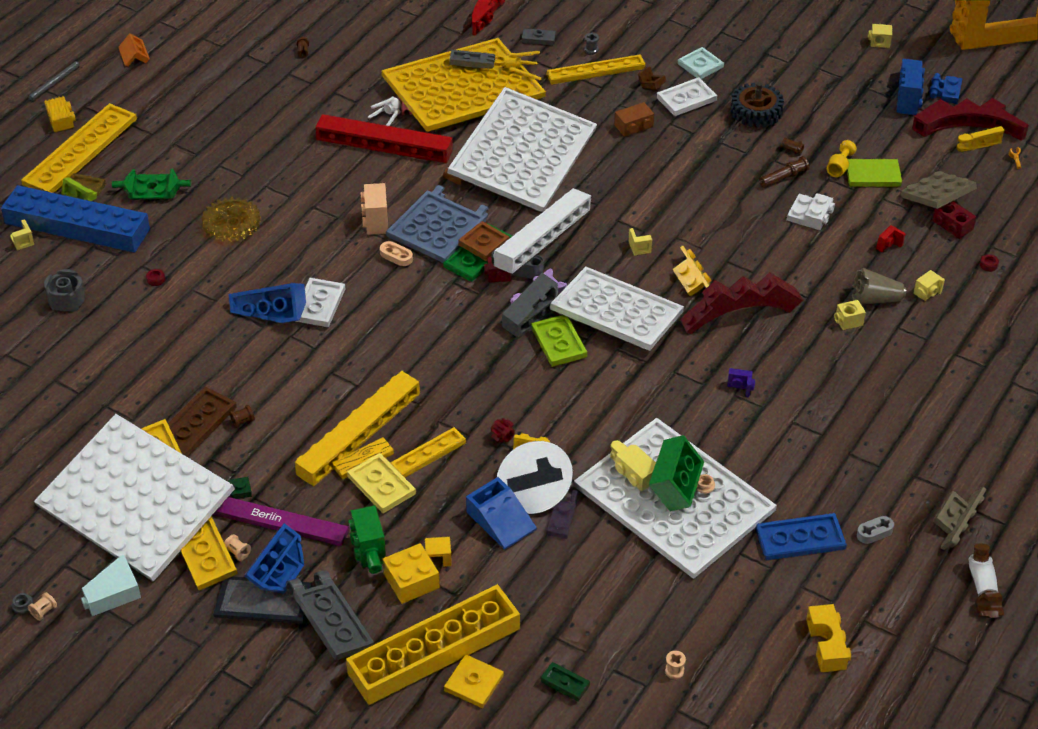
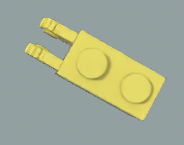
[610,440,656,492]

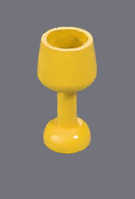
[827,140,857,177]

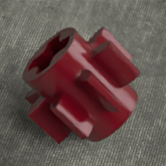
[491,418,515,443]

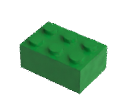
[649,435,704,512]

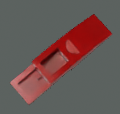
[472,0,505,35]

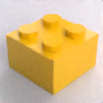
[382,543,440,604]

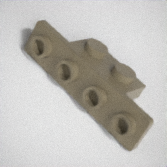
[933,487,986,550]

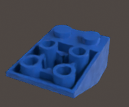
[466,477,537,550]

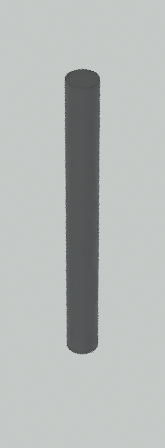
[28,61,80,101]

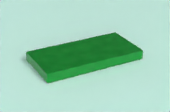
[443,223,513,282]

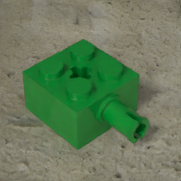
[348,506,386,574]

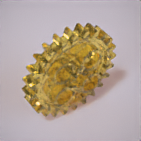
[202,196,261,242]

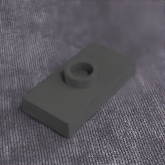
[522,29,556,45]

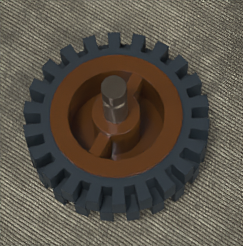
[731,82,784,128]

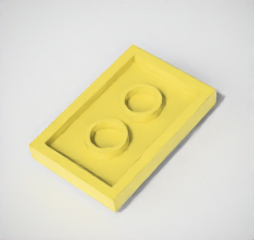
[347,453,416,514]

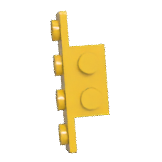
[673,246,712,296]

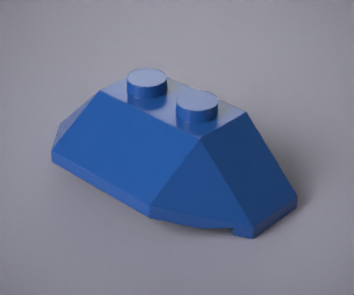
[244,523,304,594]

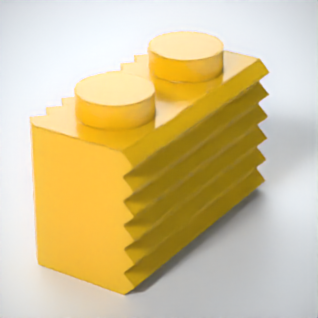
[44,96,76,132]

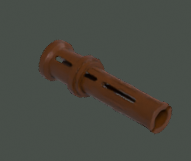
[759,156,810,188]

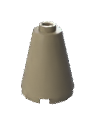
[852,268,906,305]

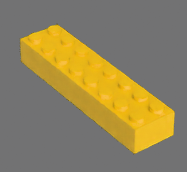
[346,584,520,705]

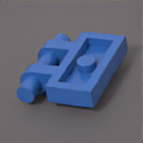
[929,73,962,104]

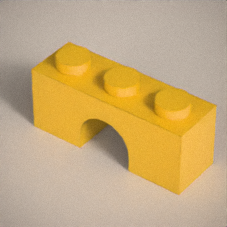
[806,604,851,672]

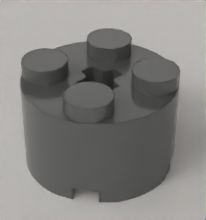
[44,269,85,312]

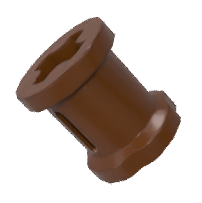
[229,405,255,428]

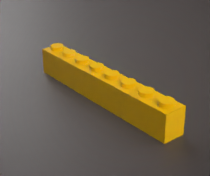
[295,371,420,487]

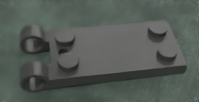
[286,570,374,660]

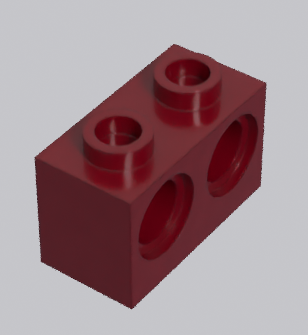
[932,201,976,239]

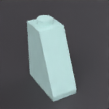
[81,555,141,616]

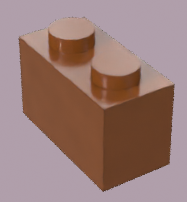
[614,102,654,137]

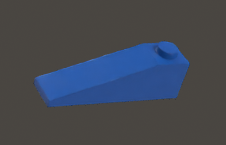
[229,283,306,323]

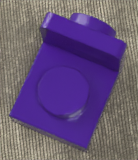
[727,368,755,397]

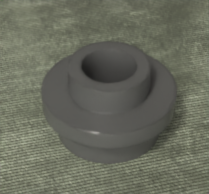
[12,593,34,614]

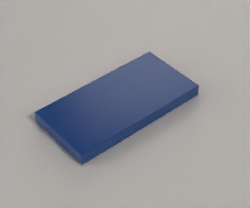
[755,513,847,561]

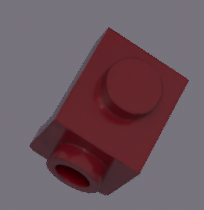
[484,257,511,282]

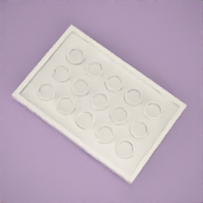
[550,267,684,351]

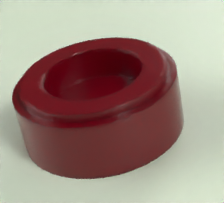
[980,254,999,272]
[146,269,165,286]

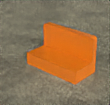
[118,33,150,67]

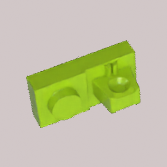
[61,177,97,201]

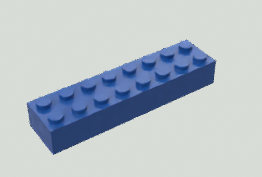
[1,185,150,253]

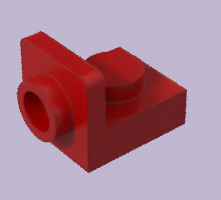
[876,225,906,252]

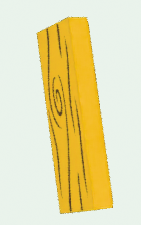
[332,437,394,480]

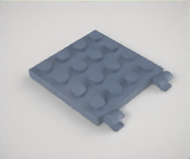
[386,185,488,263]

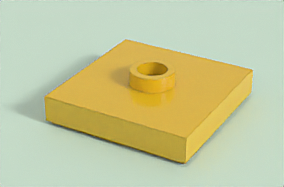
[444,654,504,708]

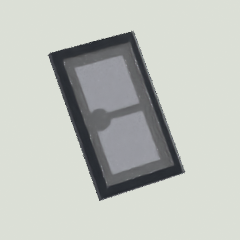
[213,576,312,624]

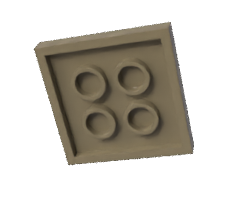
[900,171,977,209]

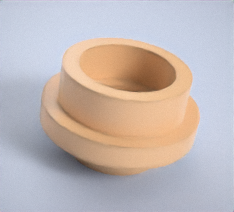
[696,474,715,494]

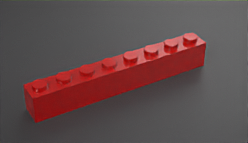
[315,114,453,163]

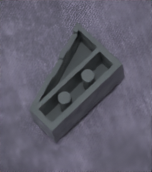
[502,273,558,338]

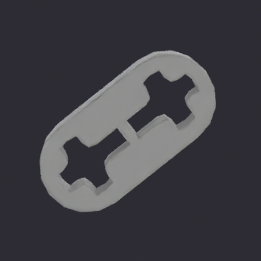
[857,516,894,544]

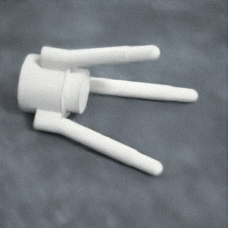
[368,96,401,126]

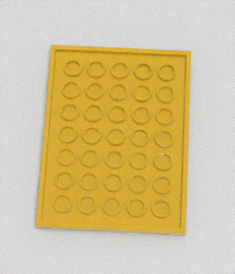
[382,38,546,132]

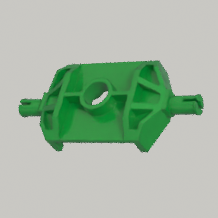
[112,169,191,199]

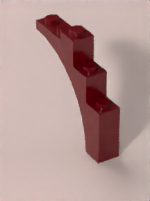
[912,98,1029,141]
[680,272,803,334]

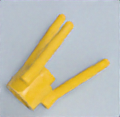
[506,51,541,80]

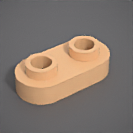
[380,241,413,266]

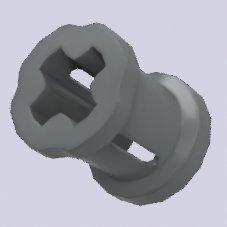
[584,33,599,55]

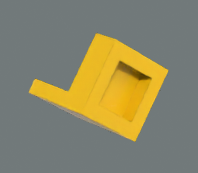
[425,537,452,567]

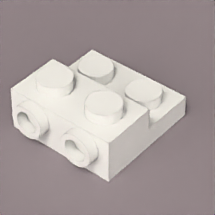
[787,193,835,230]

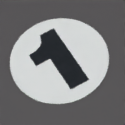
[497,441,573,514]

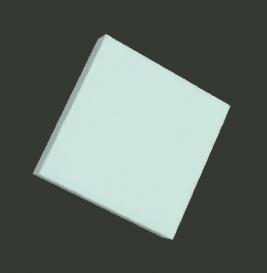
[678,47,724,79]

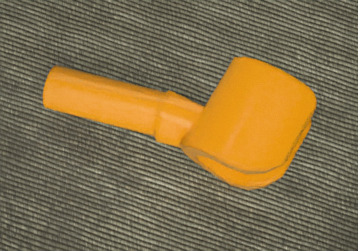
[1009,147,1021,169]

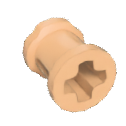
[224,534,251,561]
[28,592,57,621]
[665,651,686,679]

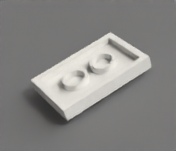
[657,77,717,116]
[296,278,345,327]

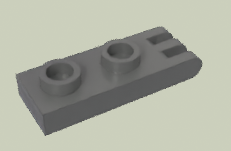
[449,49,495,69]

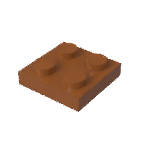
[458,221,509,261]

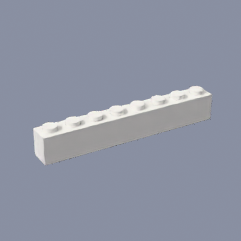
[493,188,591,274]

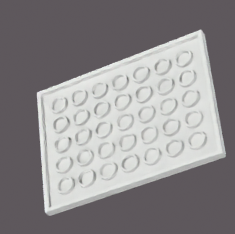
[447,87,597,212]
[34,414,235,581]
[574,418,777,579]

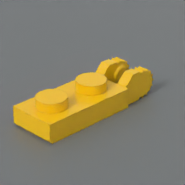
[956,126,1004,152]

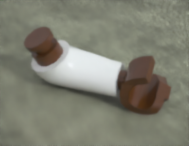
[969,543,1004,618]

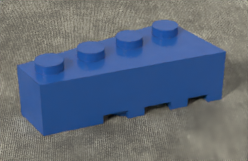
[897,59,925,115]

